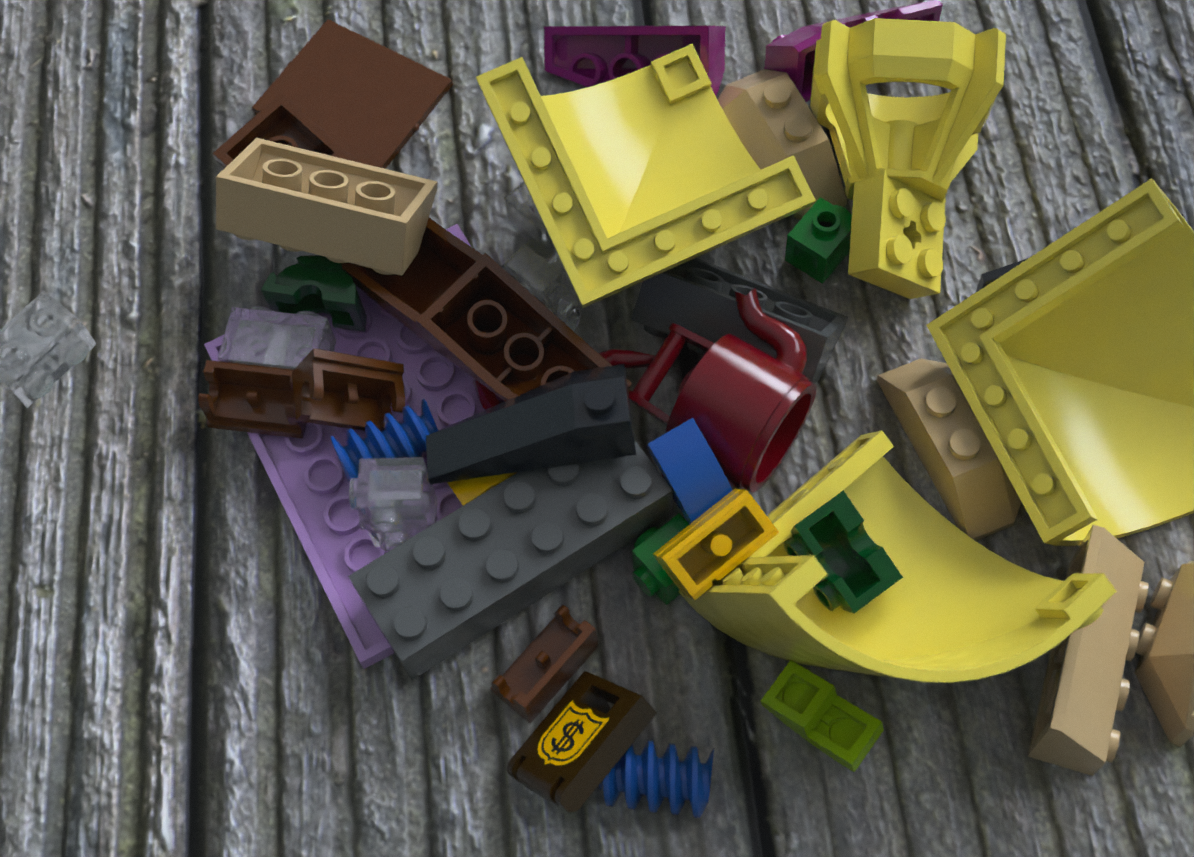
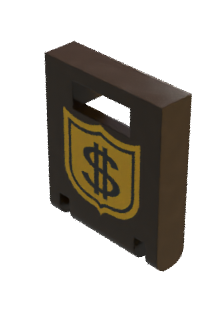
[507,671,657,812]

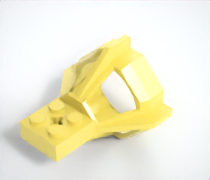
[810,18,1006,299]

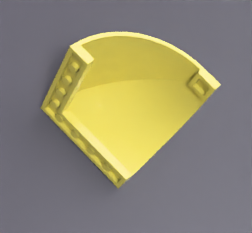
[476,44,816,308]
[927,178,1194,546]
[678,430,1117,683]

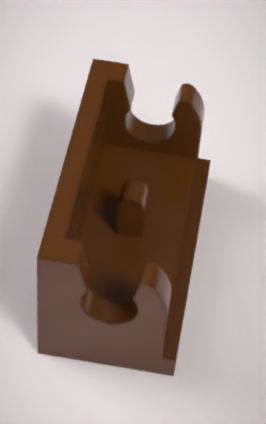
[292,348,405,431]
[198,360,307,439]
[490,605,599,724]

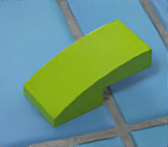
[760,660,884,772]

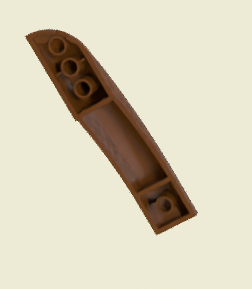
[213,93,632,401]

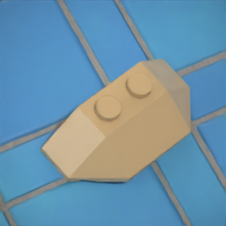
[718,69,847,220]
[876,358,1021,541]
[1135,560,1194,747]

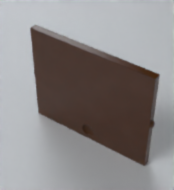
[252,19,453,169]

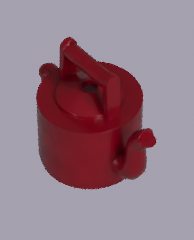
[628,288,817,493]

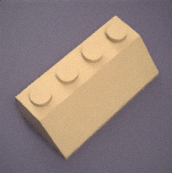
[216,138,438,276]
[1028,525,1149,776]

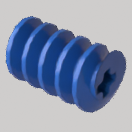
[330,399,438,492]
[599,740,714,818]

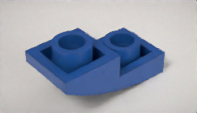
[646,418,732,524]

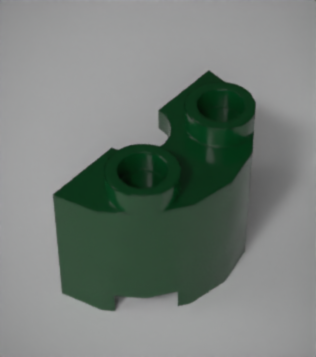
[261,255,367,332]
[784,490,903,613]

